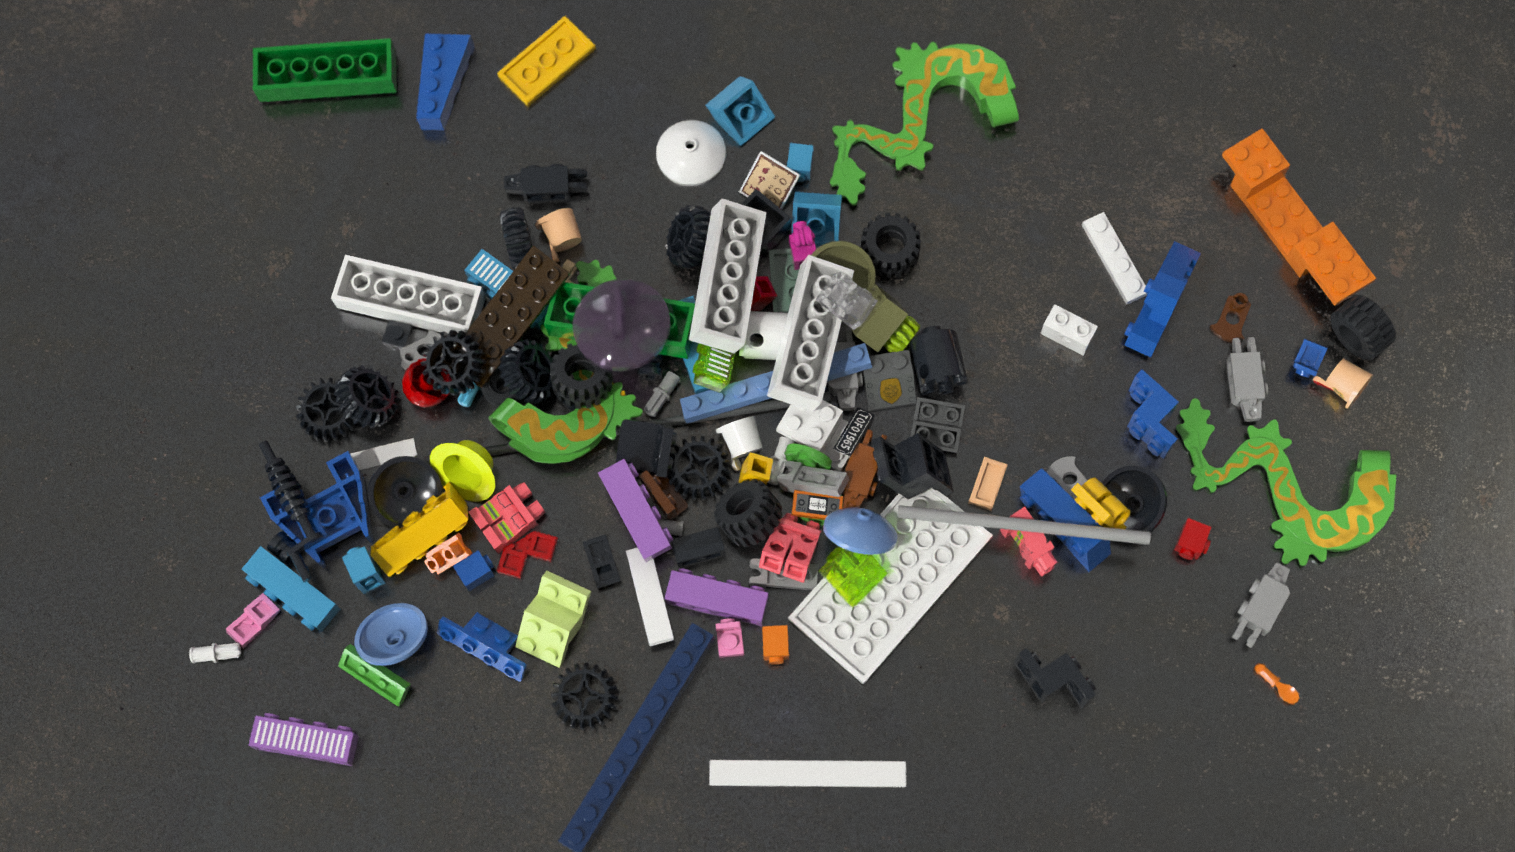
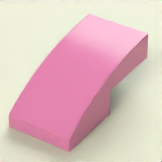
[226,593,280,649]

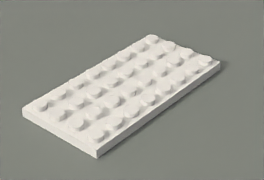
[788,487,993,685]

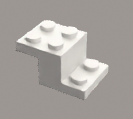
[776,400,850,472]

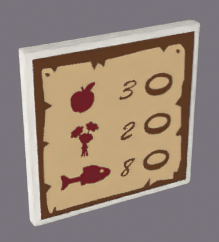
[739,151,800,210]

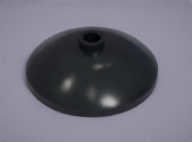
[368,456,442,528]
[1102,466,1167,532]

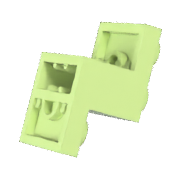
[515,571,591,668]

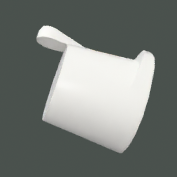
[716,416,763,471]

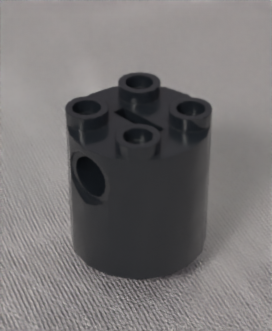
[910,326,968,395]

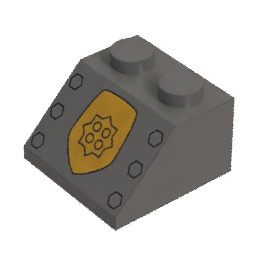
[861,350,916,412]

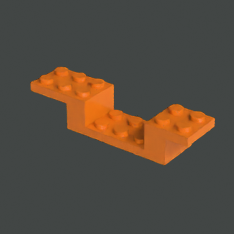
[1222,128,1376,306]

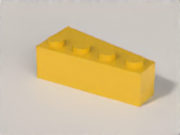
[370,482,468,577]

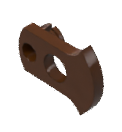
[1210,293,1251,342]

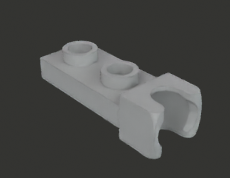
[777,461,849,497]
[748,559,818,590]

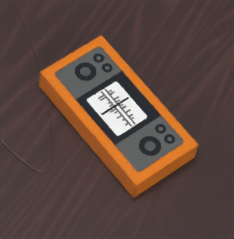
[791,490,843,520]

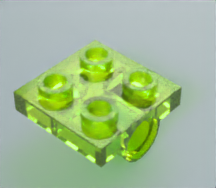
[818,546,888,608]

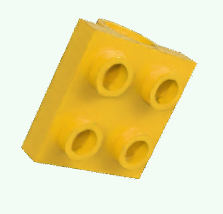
[1071,478,1130,529]

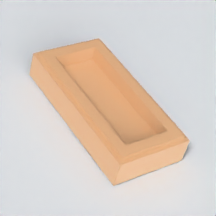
[968,457,1008,511]

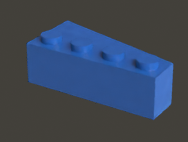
[416,34,475,130]
[1020,468,1111,572]

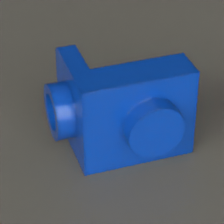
[1292,338,1328,378]

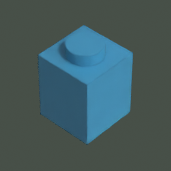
[787,143,814,182]

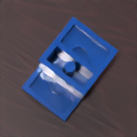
[1127,369,1179,459]

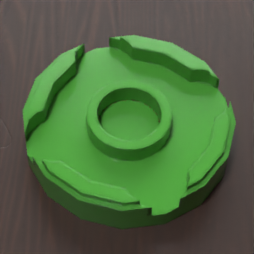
[784,444,832,470]

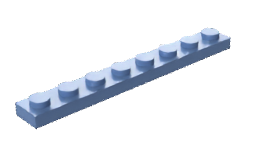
[680,343,872,424]

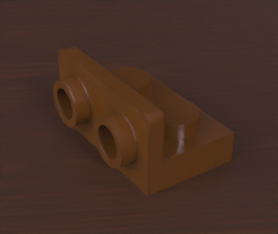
[639,470,688,520]

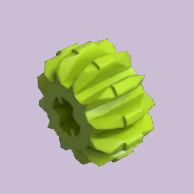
[883,316,920,352]

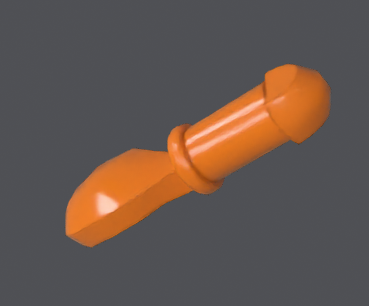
[1255,663,1299,704]

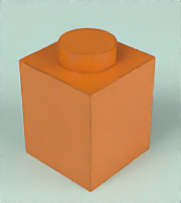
[762,625,789,664]

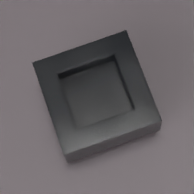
[382,320,413,349]

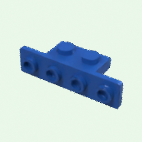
[437,612,527,682]

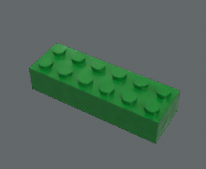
[253,38,397,102]
[544,282,695,359]

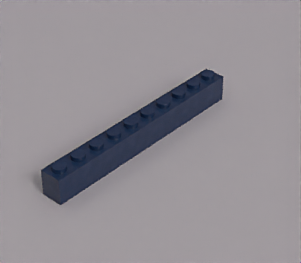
[558,623,715,852]

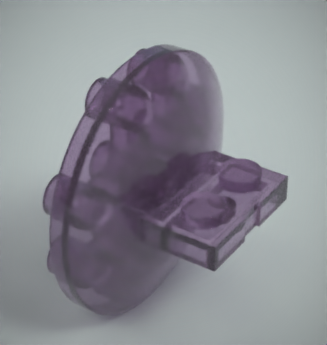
[573,279,671,371]

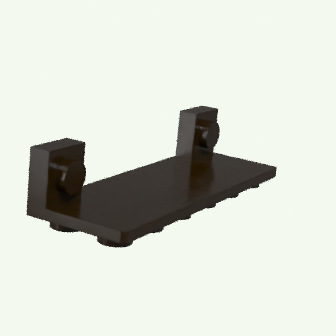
[451,245,570,388]

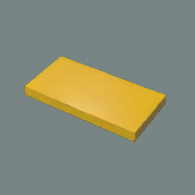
[497,16,596,107]

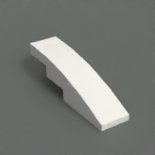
[626,547,674,646]

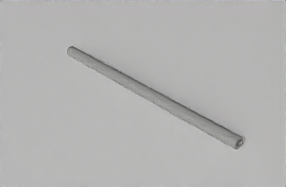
[897,505,1151,545]

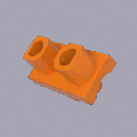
[424,533,472,574]

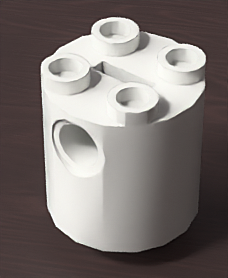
[739,311,788,360]

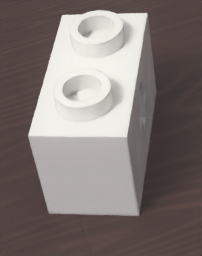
[1041,305,1098,356]

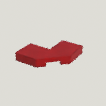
[497,531,559,579]

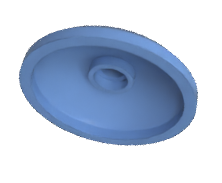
[823,507,898,555]
[354,603,428,666]

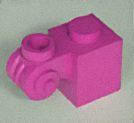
[789,221,816,270]

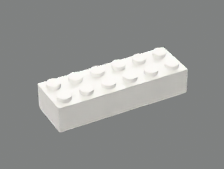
[689,199,766,353]
[331,255,486,334]
[767,255,854,411]

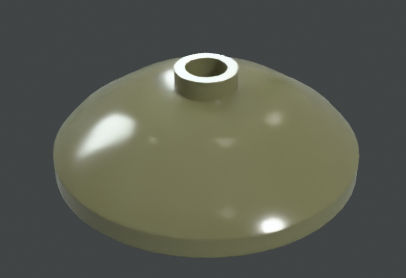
[811,241,875,312]

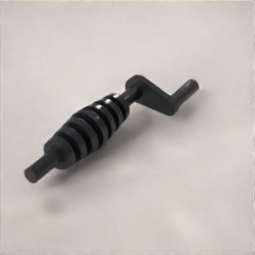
[259,441,324,582]

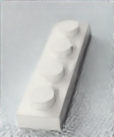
[1082,212,1148,305]

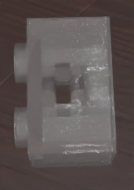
[816,271,878,330]

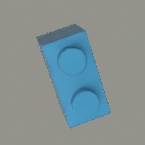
[342,546,386,594]

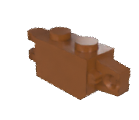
[842,429,888,509]

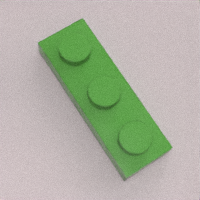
[338,644,411,706]

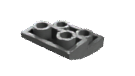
[910,397,965,453]

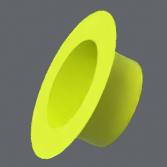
[430,440,495,502]

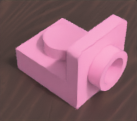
[715,618,744,658]

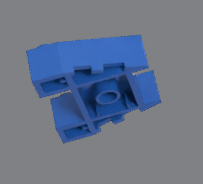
[1124,241,1201,357]
[260,451,374,568]

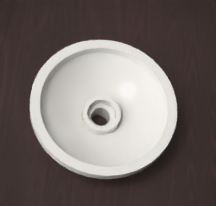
[656,120,726,186]

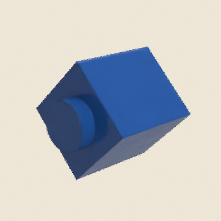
[453,550,494,591]

